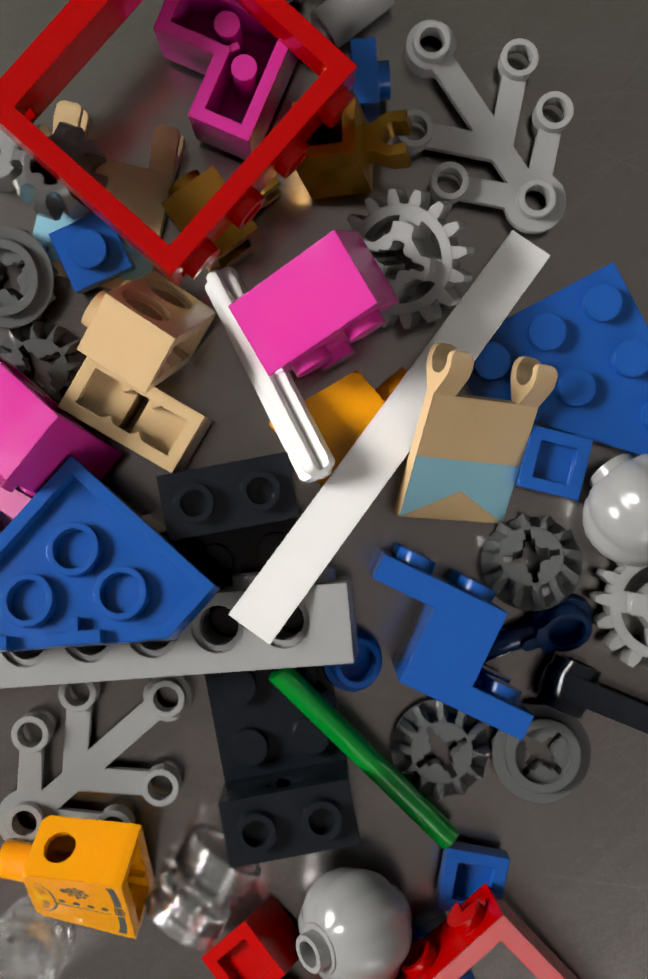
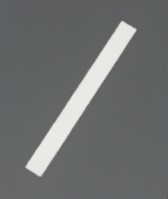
[228,230,551,645]

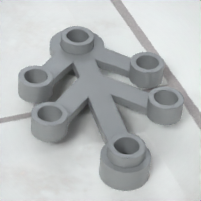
[395,20,574,234]
[0,675,195,843]

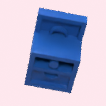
[368,542,534,741]

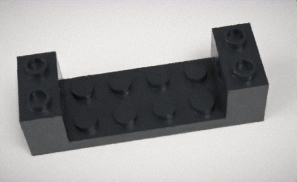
[156,452,361,868]

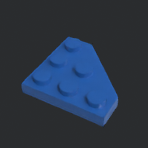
[464,262,648,456]
[0,456,221,652]

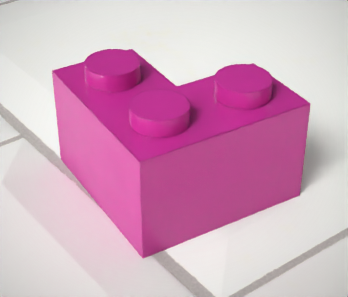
[153,0,299,160]
[228,230,399,378]
[0,356,123,498]

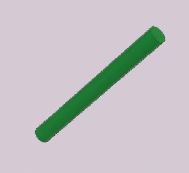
[269,668,459,849]

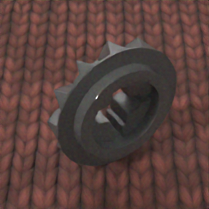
[0,226,59,328]
[0,321,87,404]
[481,512,582,611]
[391,699,491,801]
[491,704,592,804]

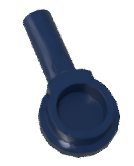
[484,593,593,663]

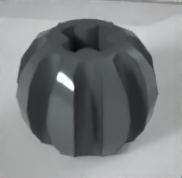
[10,122,108,221]

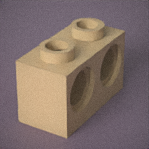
[77,271,217,394]
[58,357,213,473]

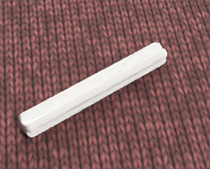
[205,266,335,483]

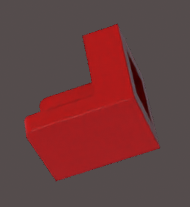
[201,896,300,979]

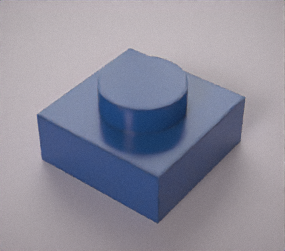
[349,37,391,122]
[48,213,137,294]
[514,425,593,501]
[434,841,510,911]

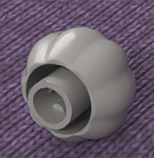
[582,453,648,567]
[296,867,413,979]

